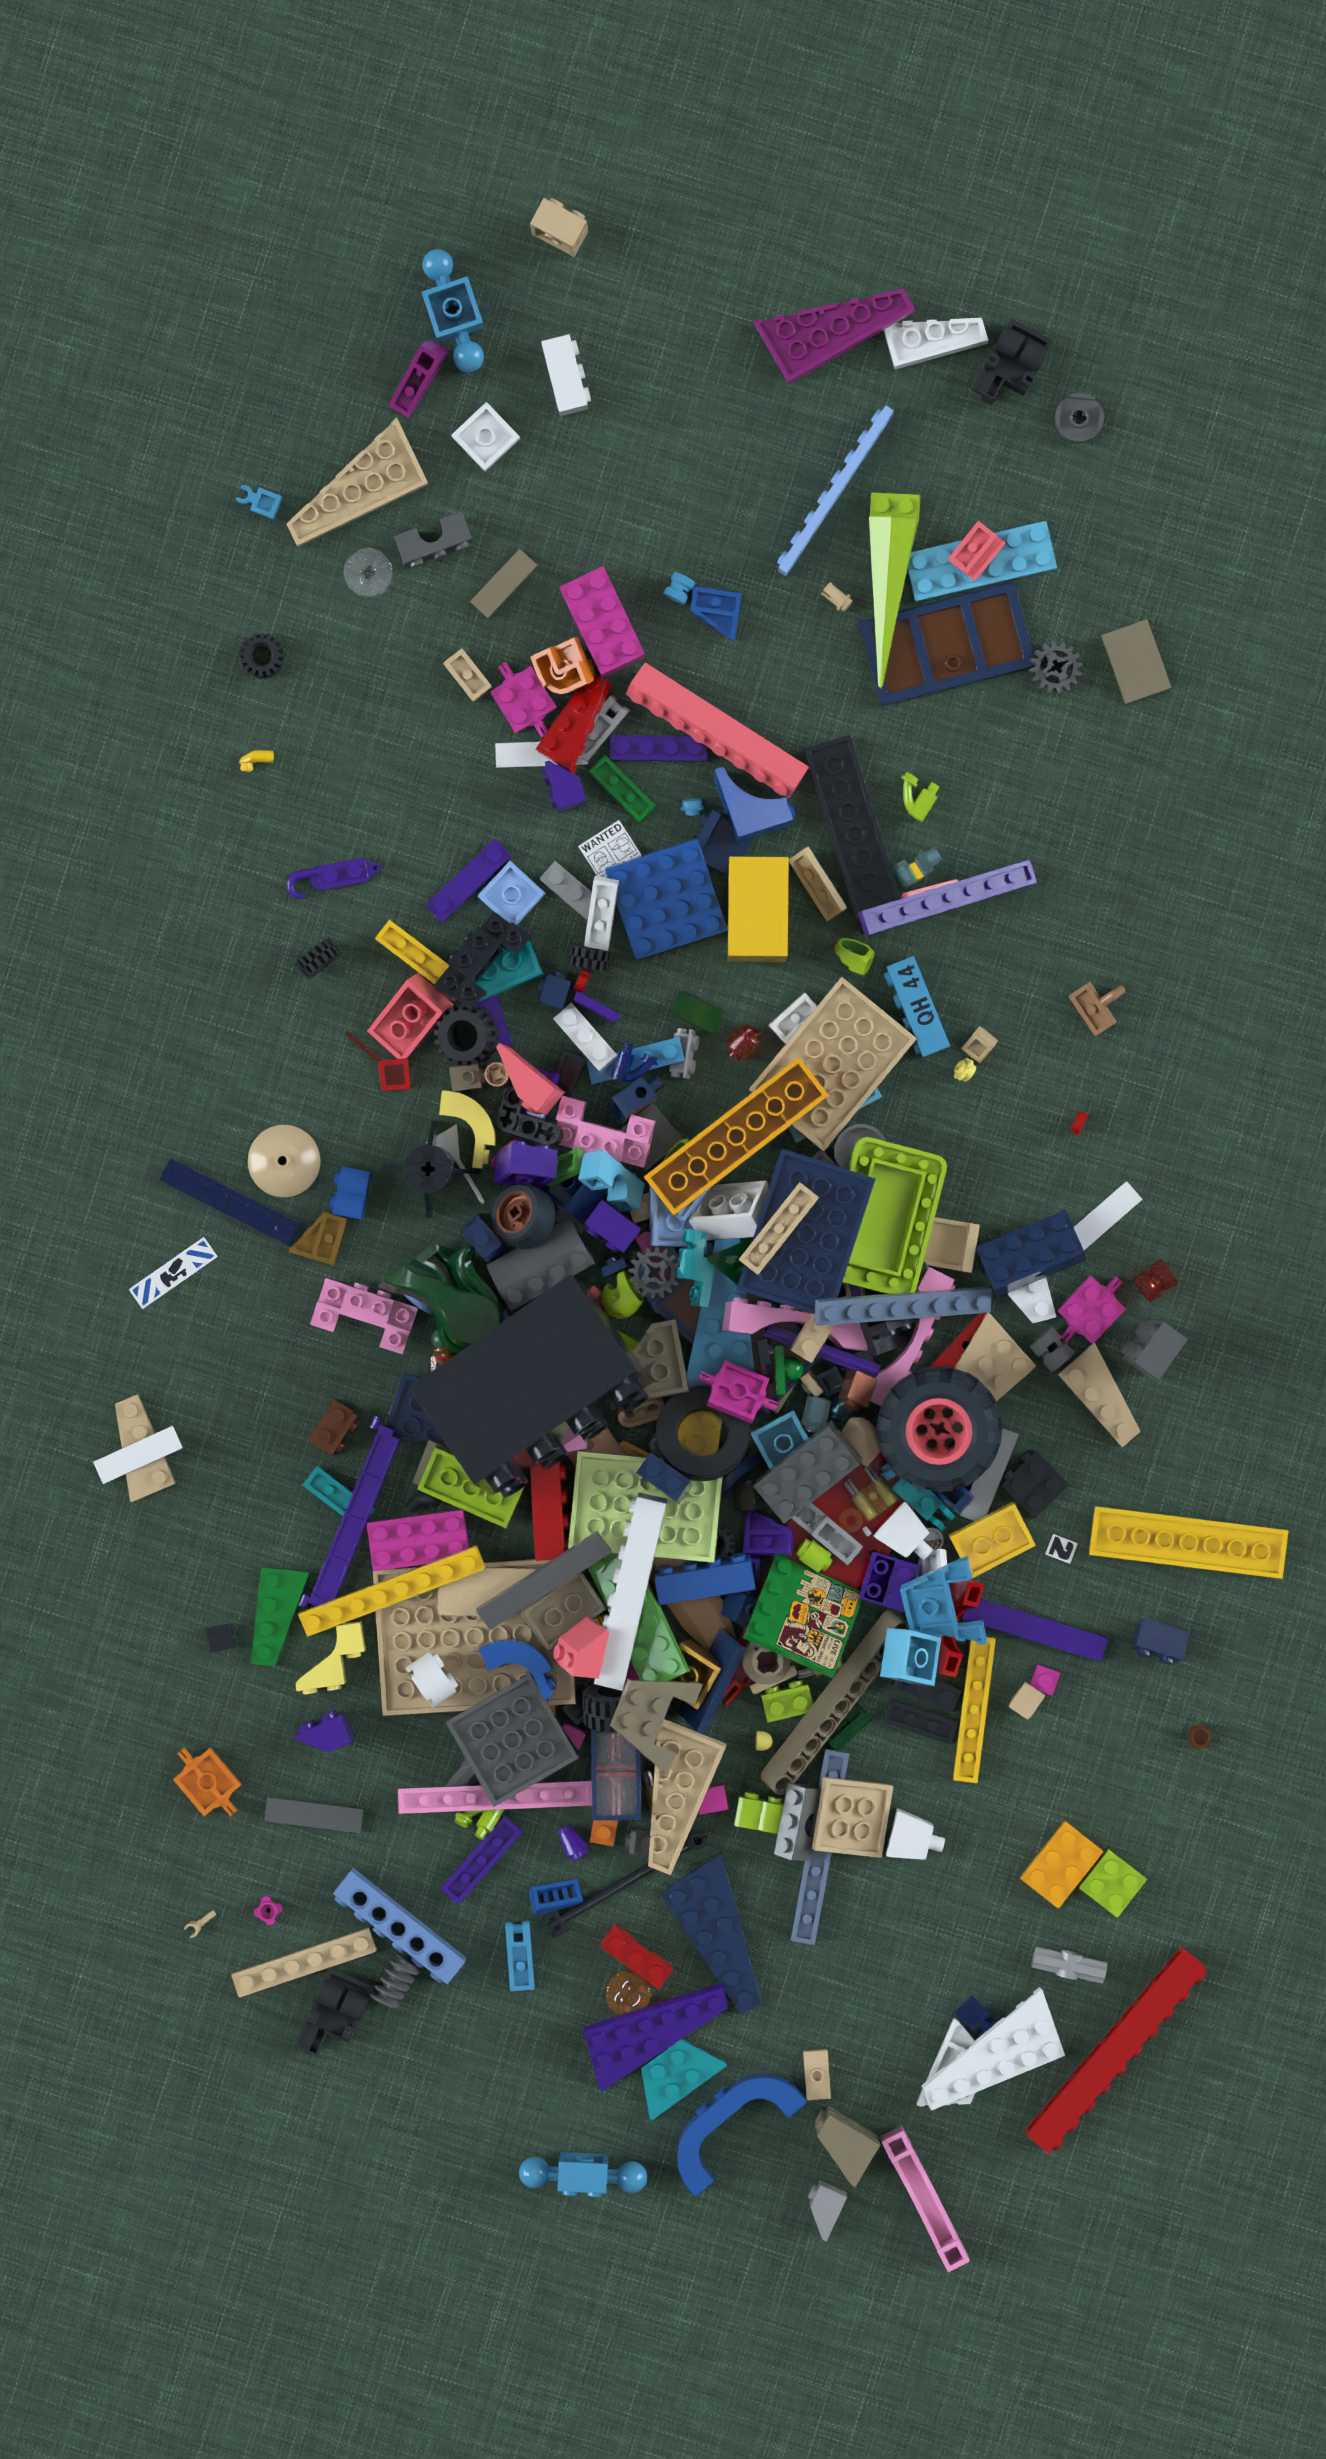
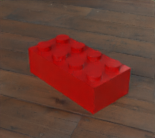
[530,1461,569,1561]

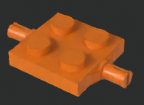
[173,1747,242,1816]

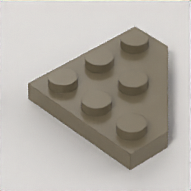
[632,1319,689,1400]

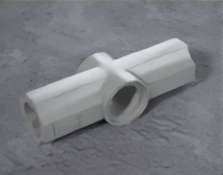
[1031,1946,1108,1984]

